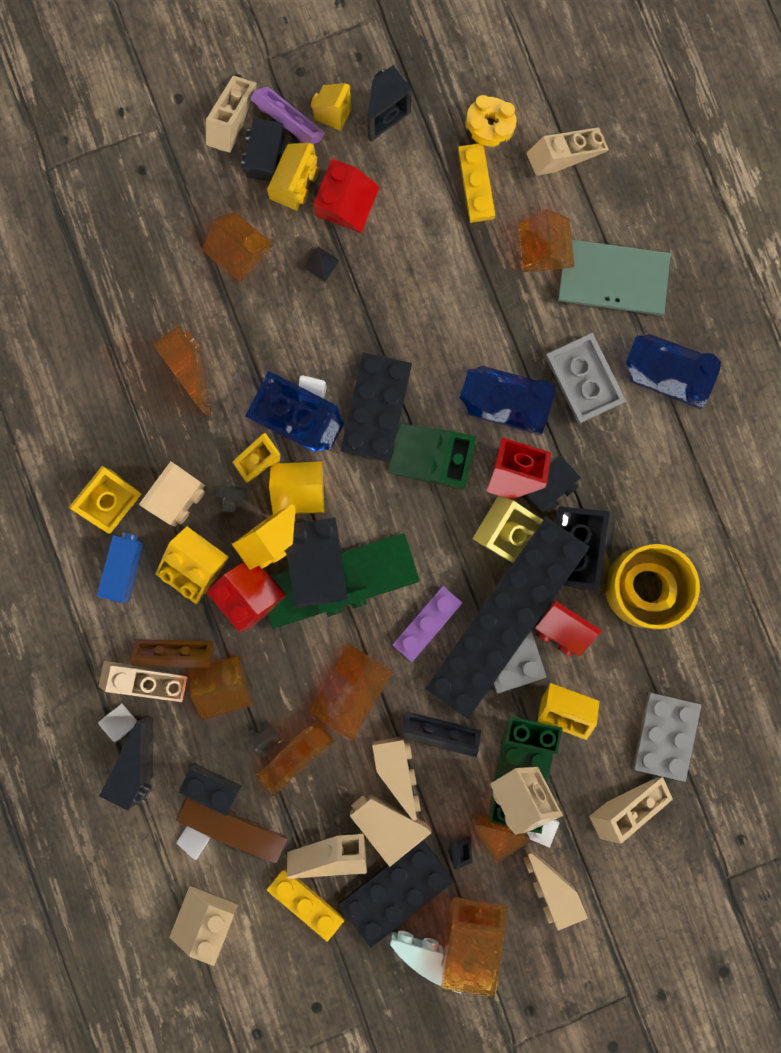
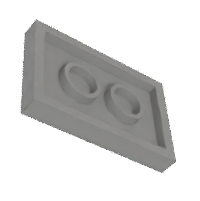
[545,333,626,425]
[472,618,547,694]
[632,692,701,782]

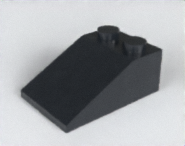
[286,517,348,608]
[99,716,153,811]

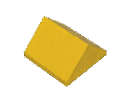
[269,461,324,514]
[69,466,142,534]

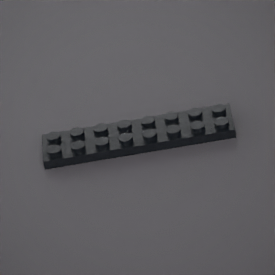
[425,517,590,719]

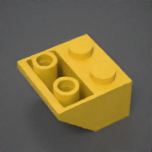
[267,143,319,211]
[155,527,229,604]

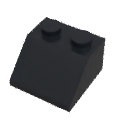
[367,65,412,142]

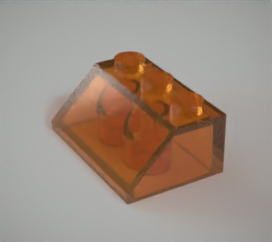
[309,644,393,741]

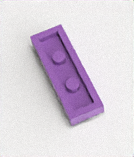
[250,86,325,144]
[392,586,462,662]

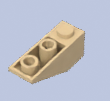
[527,127,609,176]
[98,661,187,702]
[372,737,421,820]
[287,834,367,879]
[523,847,588,931]

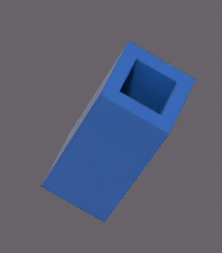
[97,532,144,603]

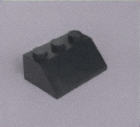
[556,506,616,592]

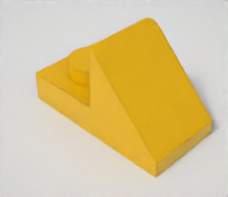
[232,433,280,483]

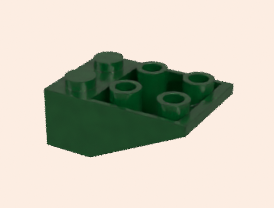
[388,423,477,490]

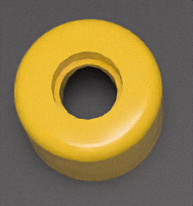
[605,544,700,629]

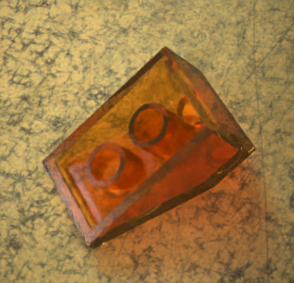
[153,326,212,417]

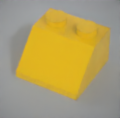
[232,504,296,569]

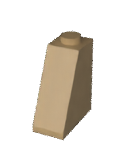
[350,794,431,867]

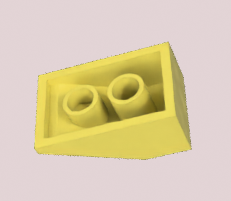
[473,496,543,564]

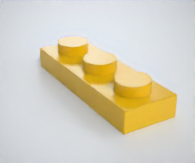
[458,144,495,223]
[267,867,345,942]

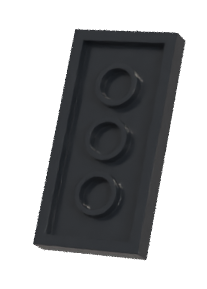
[340,352,412,463]
[339,840,454,948]

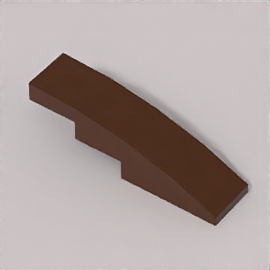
[176,797,287,863]

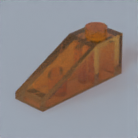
[257,721,336,796]

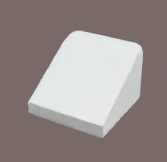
[298,375,327,404]
[98,704,137,742]
[177,826,211,860]

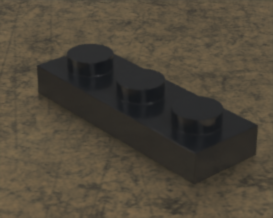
[400,711,481,757]

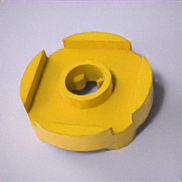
[465,95,516,147]

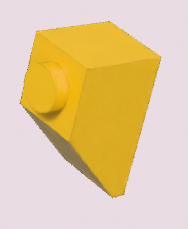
[311,83,352,131]

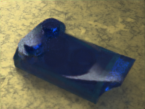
[626,334,721,409]
[460,366,556,436]
[245,370,344,452]

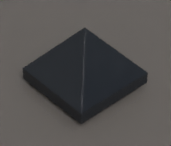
[304,247,339,282]
[448,836,473,869]

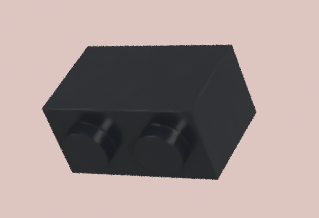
[241,118,286,181]
[523,455,581,514]
[178,763,242,816]

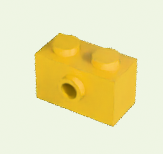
[537,683,600,740]

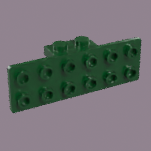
[267,533,420,629]

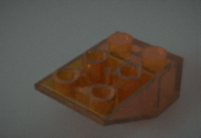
[441,897,507,998]

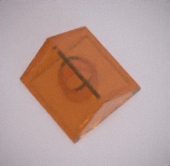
[519,209,574,272]
[202,212,273,283]
[189,655,253,720]
[471,814,530,863]

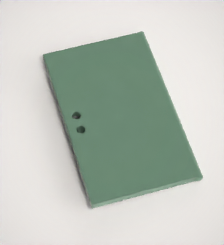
[558,239,671,316]

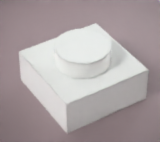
[524,820,559,848]

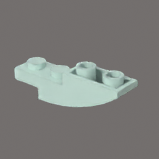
[390,931,493,994]

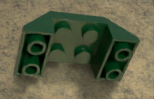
[489,716,563,834]

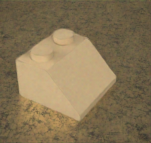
[139,461,206,527]
[490,767,563,835]
[169,886,238,966]

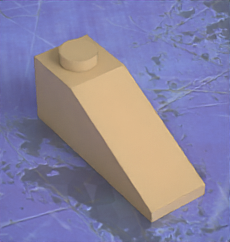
[206,76,257,153]
[589,776,673,844]

